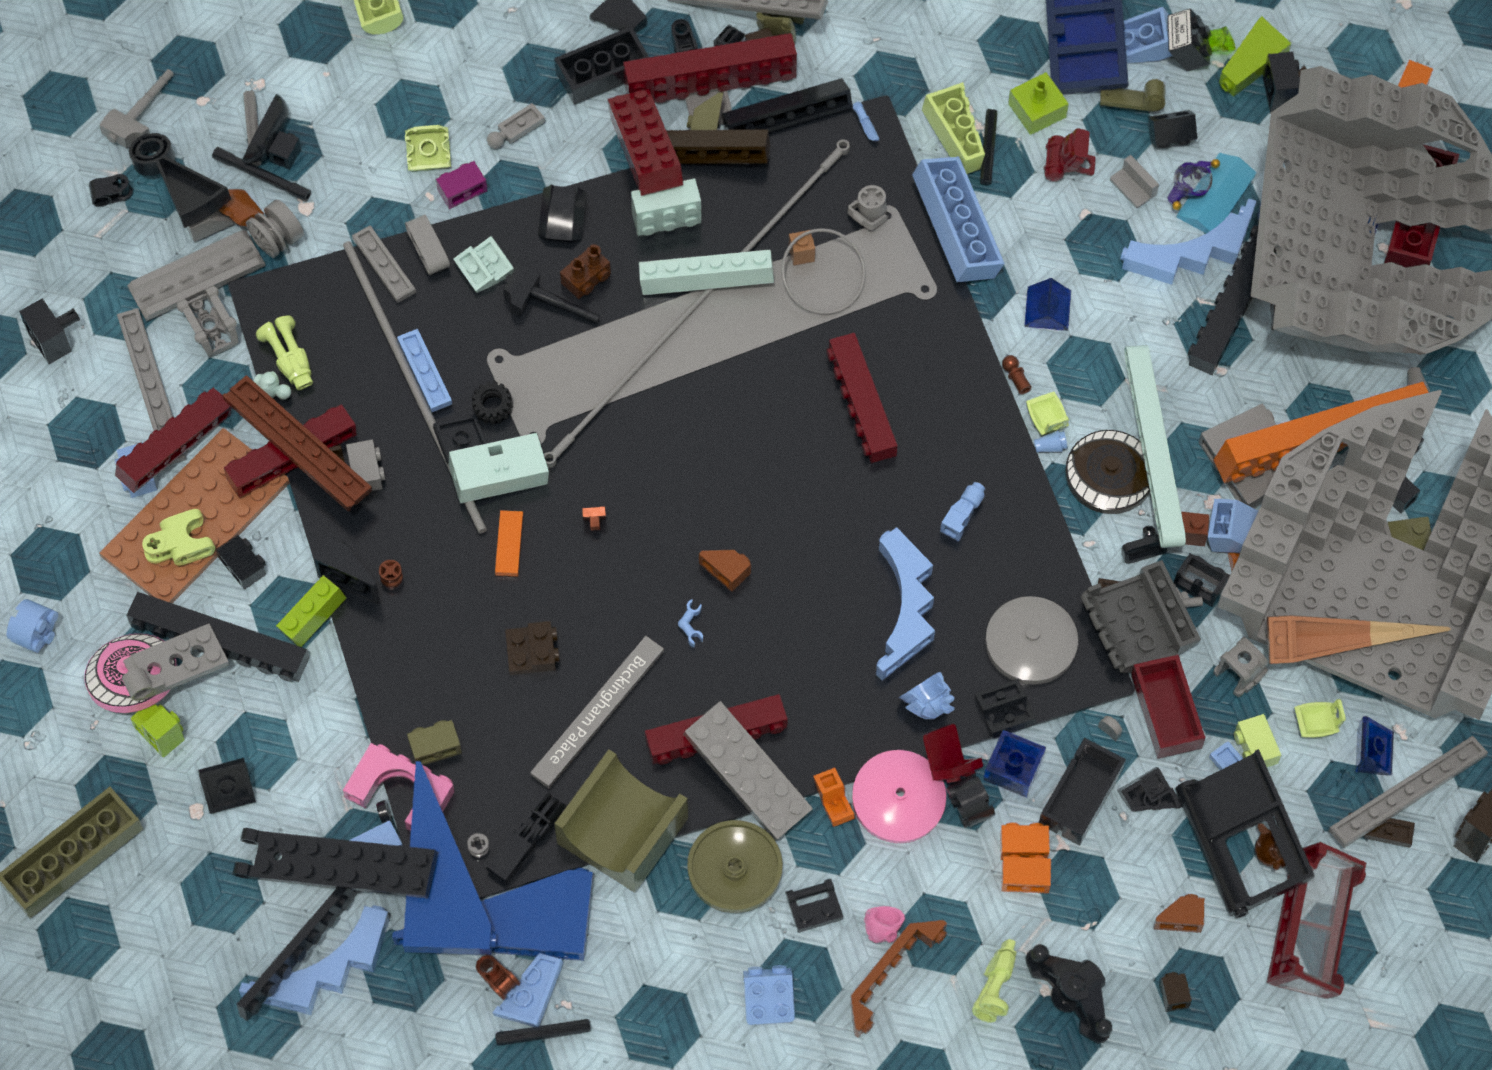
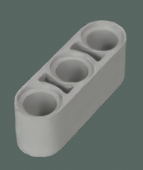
[405,215,450,275]

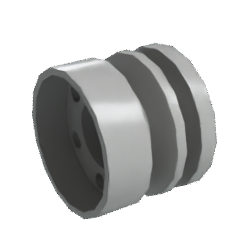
[246,199,304,258]

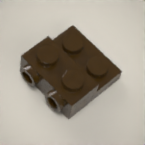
[505,621,560,675]

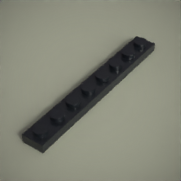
[237,888,361,1021]

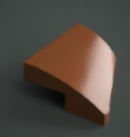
[219,189,264,227]

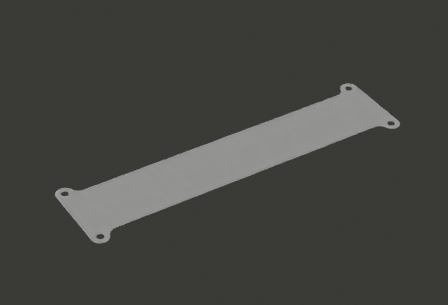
[487,205,937,445]

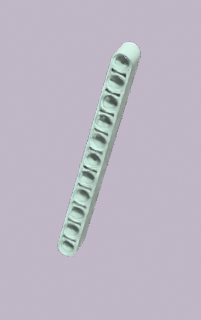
[1124,345,1186,548]

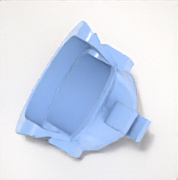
[898,672,954,719]

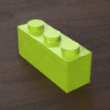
[276,575,346,647]

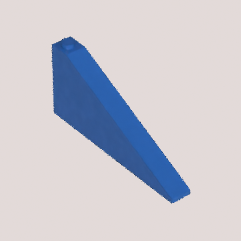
[403,761,497,955]
[392,868,593,961]

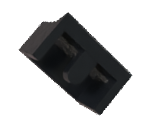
[1173,553,1230,607]

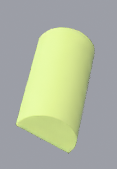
[354,0,403,34]

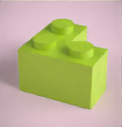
[130,704,185,758]

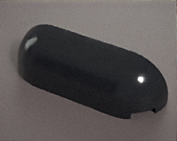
[242,93,289,164]

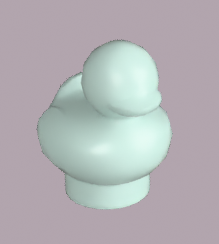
[254,371,291,400]

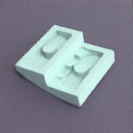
[454,236,514,292]

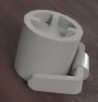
[847,185,888,230]

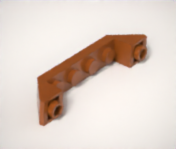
[850,920,947,1038]

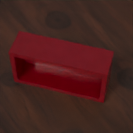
[1131,655,1205,759]

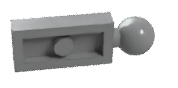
[487,103,545,149]

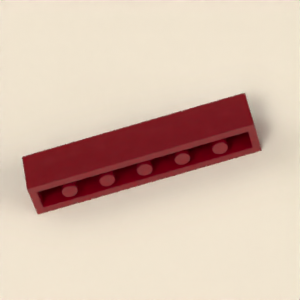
[826,332,898,463]
[115,387,232,493]
[224,404,357,498]
[645,694,788,764]

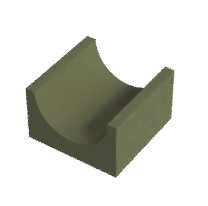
[555,750,688,893]

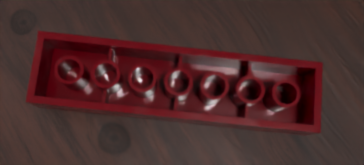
[623,33,797,103]

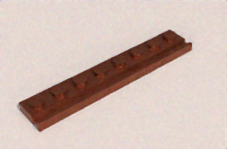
[222,375,372,512]

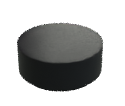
[376,800,392,824]

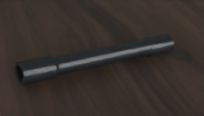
[212,147,311,202]

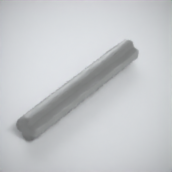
[243,90,262,166]

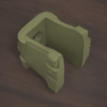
[756,12,805,44]

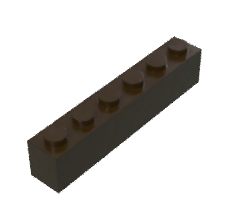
[666,130,771,163]

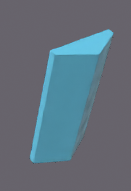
[1176,153,1257,233]

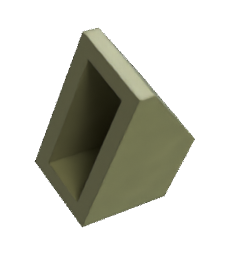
[687,92,723,130]

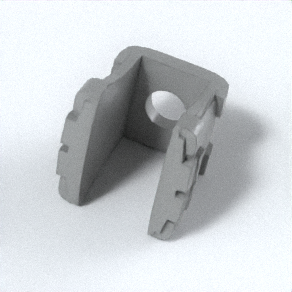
[1213,637,1268,697]

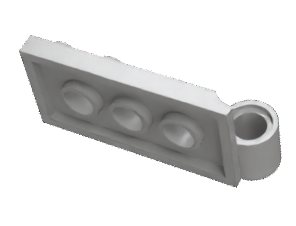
[122,624,229,701]

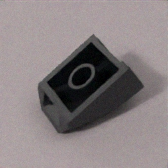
[538,185,587,241]

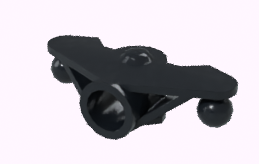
[1025,944,1113,1044]

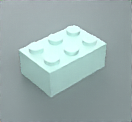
[631,179,701,236]

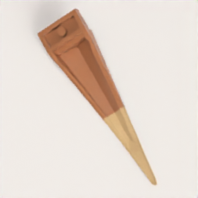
[1267,615,1451,664]

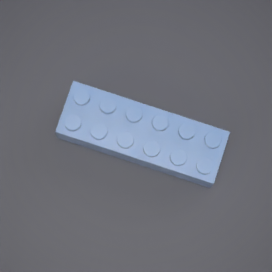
[912,156,1005,282]

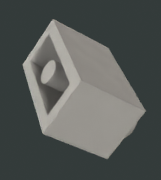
[346,440,385,491]

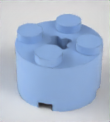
[6,599,58,653]

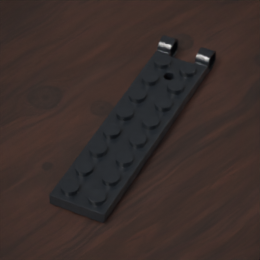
[232,828,438,898]

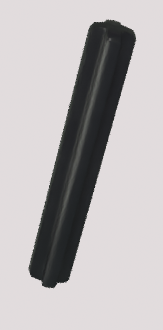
[980,109,998,185]
[495,1019,591,1046]

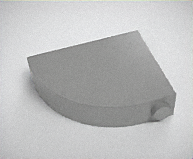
[1199,403,1276,509]

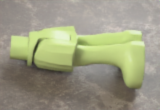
[256,316,313,390]
[972,939,1017,1023]

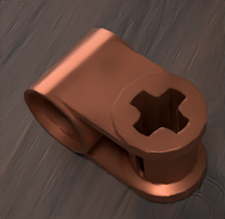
[476,955,521,1001]

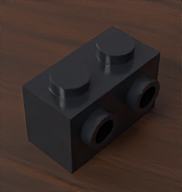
[1148,110,1198,148]

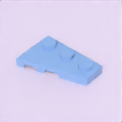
[492,953,563,1027]

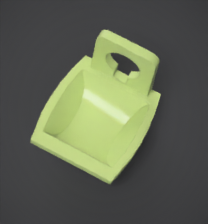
[1026,391,1069,435]
[1294,699,1346,738]

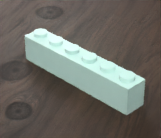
[639,250,774,295]

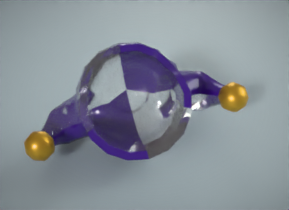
[1167,159,1220,210]

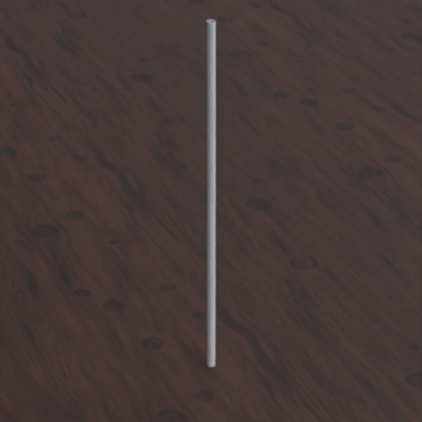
[343,241,487,534]

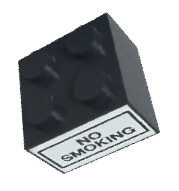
[1167,8,1212,71]

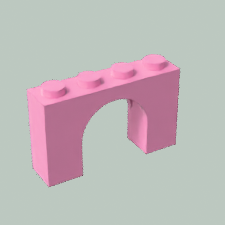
[343,743,455,831]

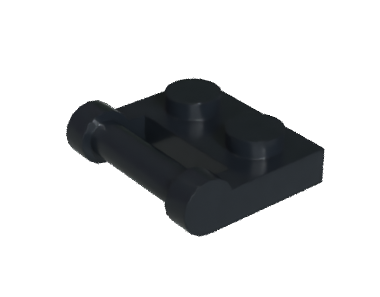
[785,878,843,933]

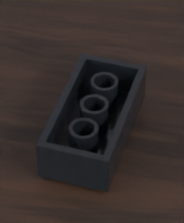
[554,26,649,104]

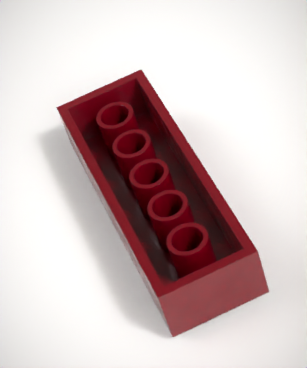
[607,89,683,196]
[1384,144,1460,268]

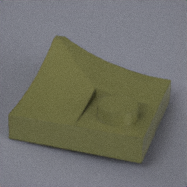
[1388,517,1432,551]

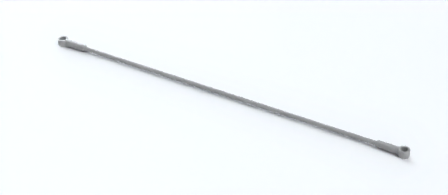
[544,140,850,468]

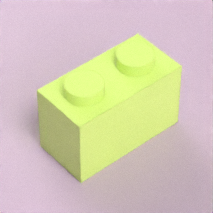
[1234,714,1281,767]

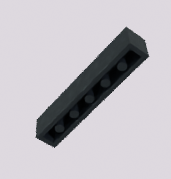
[721,78,853,132]

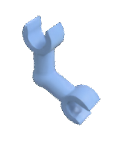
[678,599,703,647]

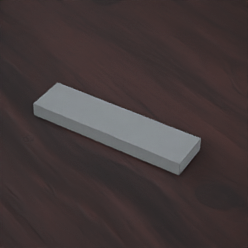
[352,225,416,303]

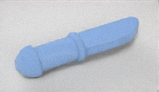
[853,102,879,141]

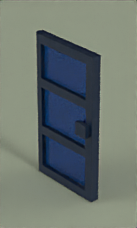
[1046,0,1129,94]

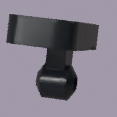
[1121,525,1167,564]

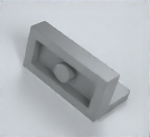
[1110,155,1159,208]

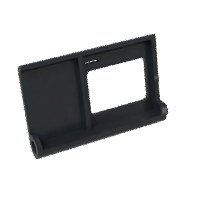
[1175,749,1315,918]

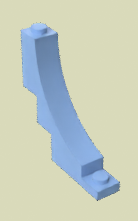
[1120,198,1256,285]
[876,527,935,681]
[239,905,390,1015]

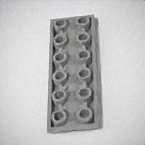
[127,230,266,321]

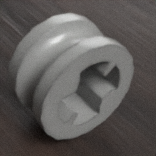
[467,833,489,857]

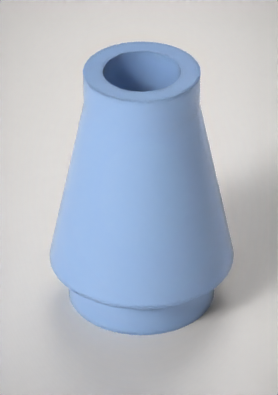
[1034,430,1068,453]

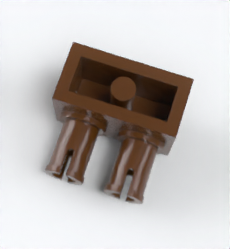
[560,244,611,299]

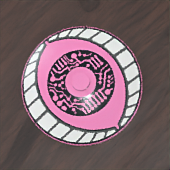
[84,634,178,713]

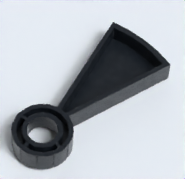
[129,133,231,228]

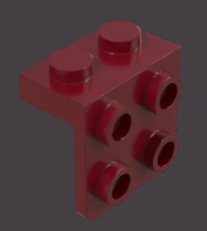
[923,724,983,783]

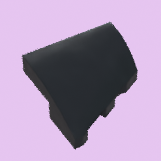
[589,0,647,33]
[1117,767,1182,811]

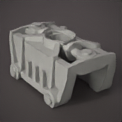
[176,286,238,357]

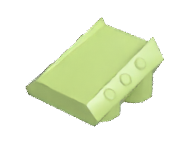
[405,125,451,171]

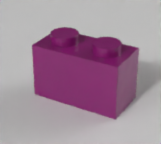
[436,161,487,209]

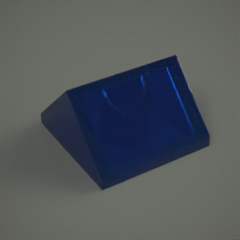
[1024,278,1071,331]
[1355,716,1394,776]

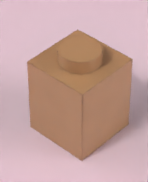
[789,230,815,266]

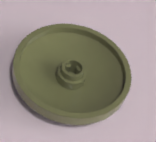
[687,820,783,913]

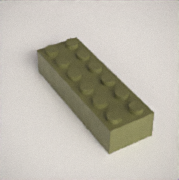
[0,787,143,919]

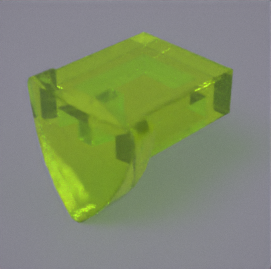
[1209,26,1236,52]

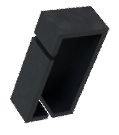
[1039,738,1126,845]

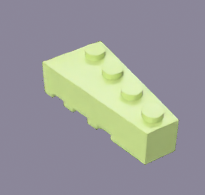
[922,83,985,174]

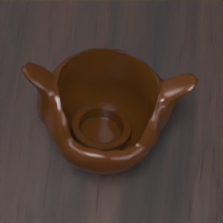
[1255,823,1286,870]

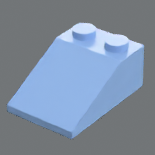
[1104,7,1173,64]

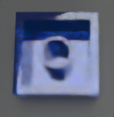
[983,730,1046,798]

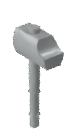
[100,69,174,148]

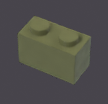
[407,720,462,765]

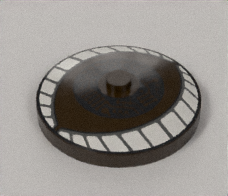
[1065,430,1150,514]

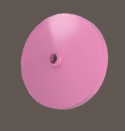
[852,750,946,843]

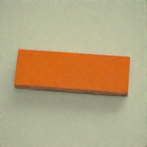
[495,510,523,577]

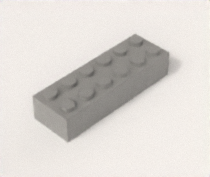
[683,701,813,841]

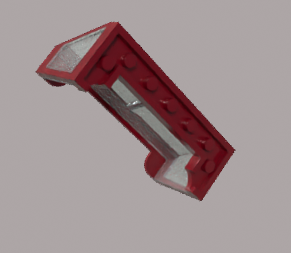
[1267,842,1366,999]

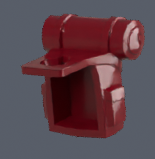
[1044,128,1096,182]

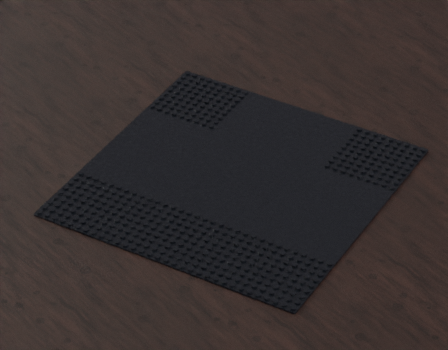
[228,95,1135,899]

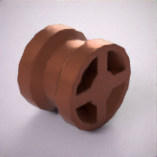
[379,560,403,588]

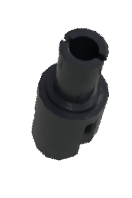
[713,24,745,46]

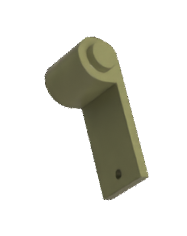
[1100,79,1166,112]

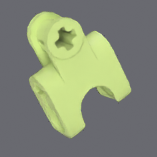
[142,509,216,566]

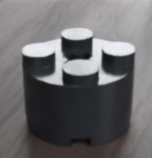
[946,773,996,828]

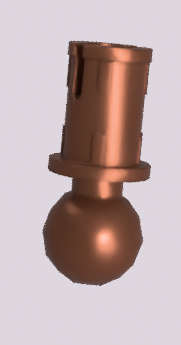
[1002,355,1032,395]

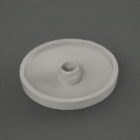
[985,596,1078,684]

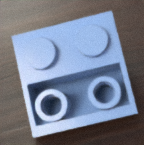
[1208,499,1258,553]

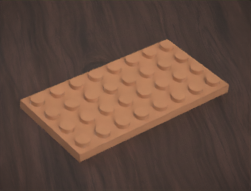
[99,428,290,603]

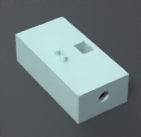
[448,433,549,503]

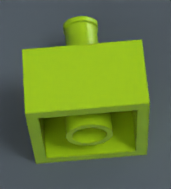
[1008,72,1069,135]

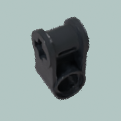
[671,19,698,53]
[89,174,133,207]

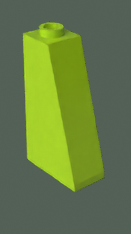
[1219,16,1292,97]

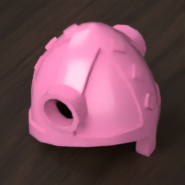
[864,906,905,943]

